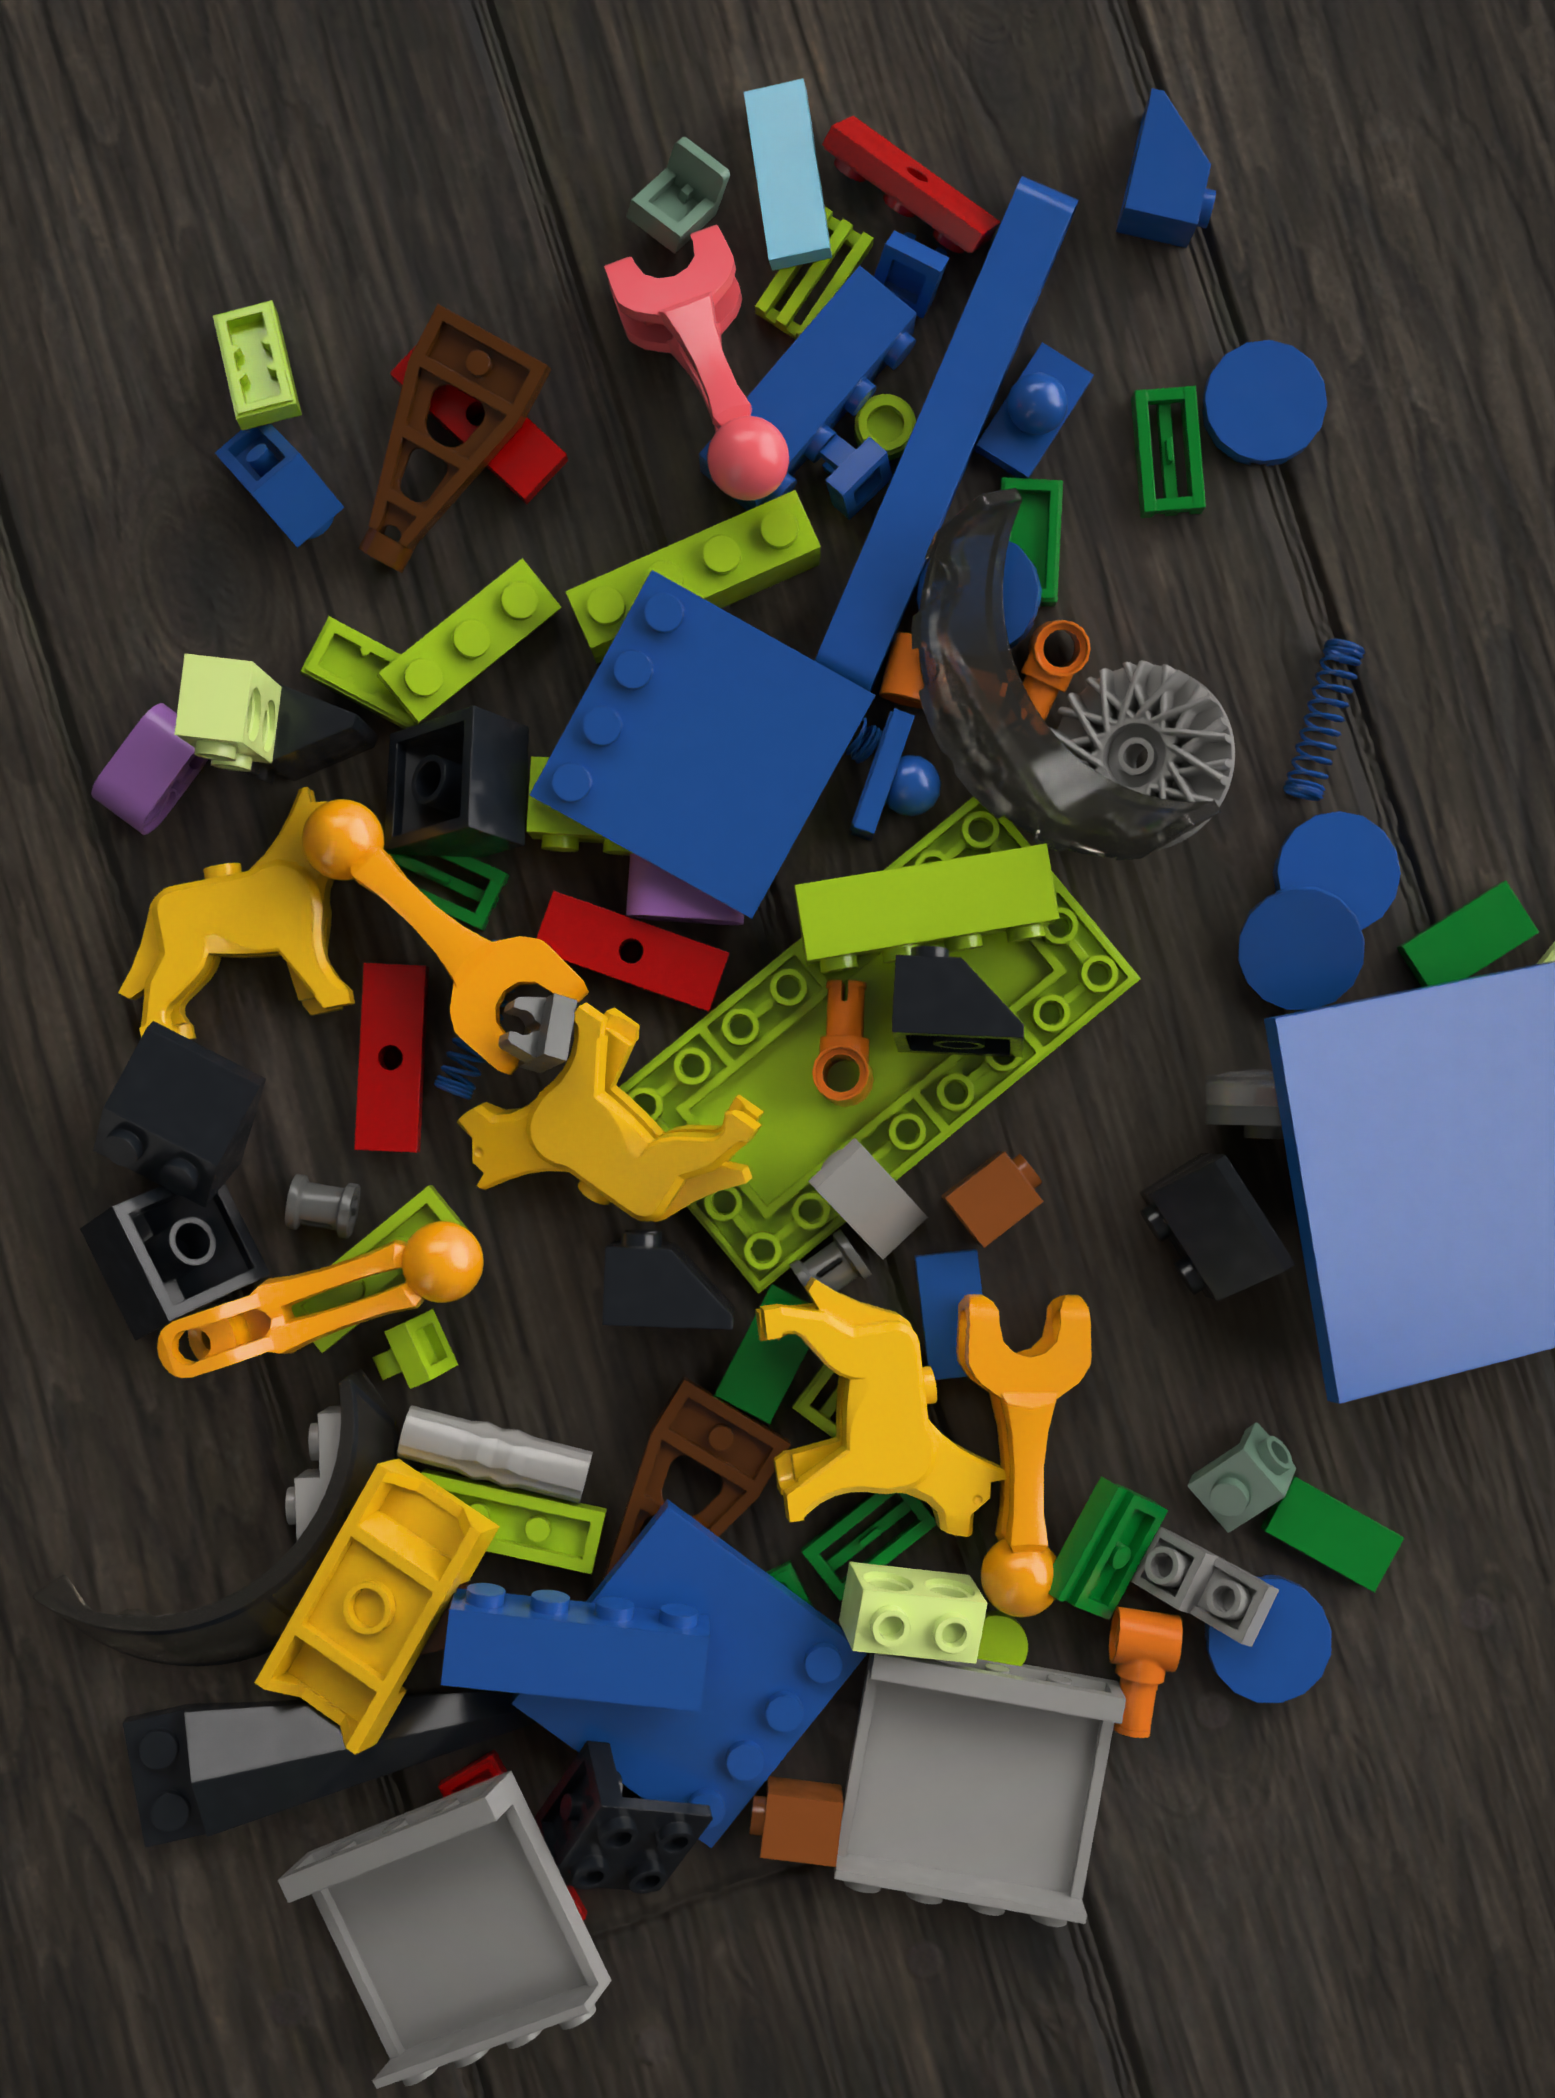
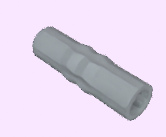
[397,1405,593,1504]

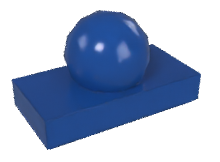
[975,342,1094,479]
[850,708,942,841]

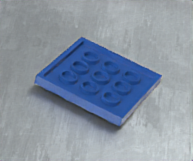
[529,570,876,919]
[511,1499,867,1848]

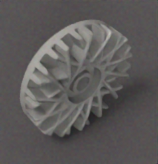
[1044,661,1235,852]

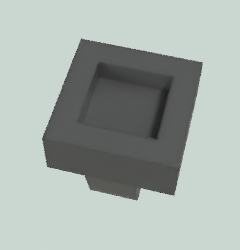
[498,993,577,1074]

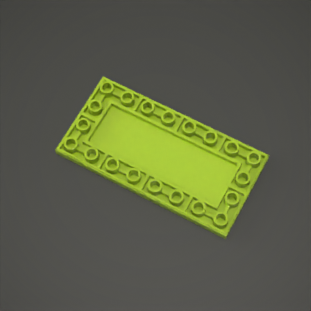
[619,793,1141,1294]

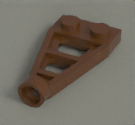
[358,304,552,573]
[602,1376,791,1581]

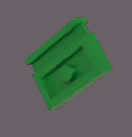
[1048,1476,1168,1620]

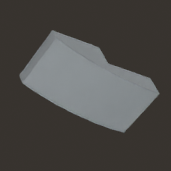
[808,1138,928,1260]
[285,1405,354,1542]
[1130,1526,1279,1647]

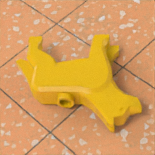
[118,787,355,1040]
[457,1002,764,1222]
[755,1276,1006,1537]

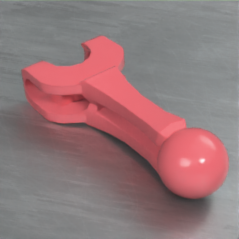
[604,224,789,501]

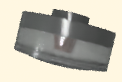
[1205,1069,1284,1139]

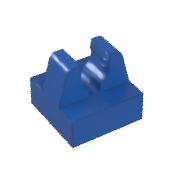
[874,230,949,319]
[819,434,893,520]

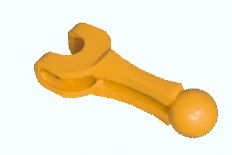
[302,799,589,1075]
[157,1221,484,1378]
[956,1294,1092,1617]

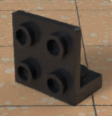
[534,1741,713,1894]

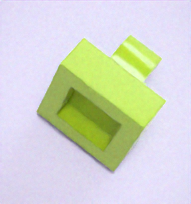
[372,1309,458,1389]

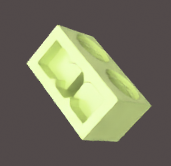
[174,654,282,772]
[839,1562,988,1664]

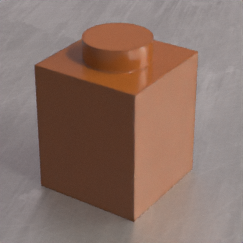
[941,1151,1044,1248]
[749,1776,844,1867]

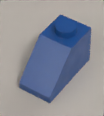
[1116,88,1216,248]
[215,423,344,548]

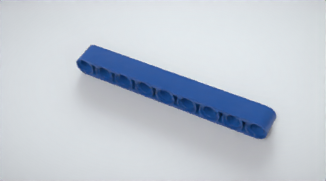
[815,176,1079,692]

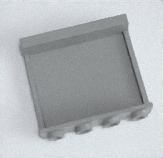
[834,1653,1126,1927]
[278,1771,612,2089]

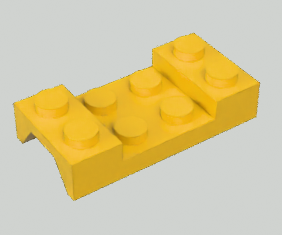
[254,1458,500,1755]

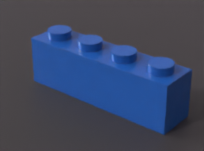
[699,265,917,511]
[441,1583,710,1712]

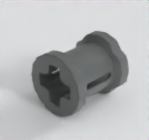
[285,1174,360,1239]
[790,1229,872,1292]

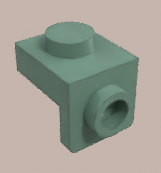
[626,137,730,254]
[1187,1423,1296,1533]

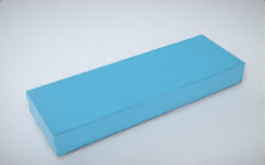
[744,78,832,271]

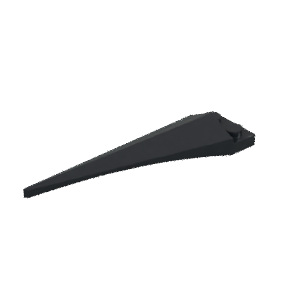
[123,1690,537,1848]

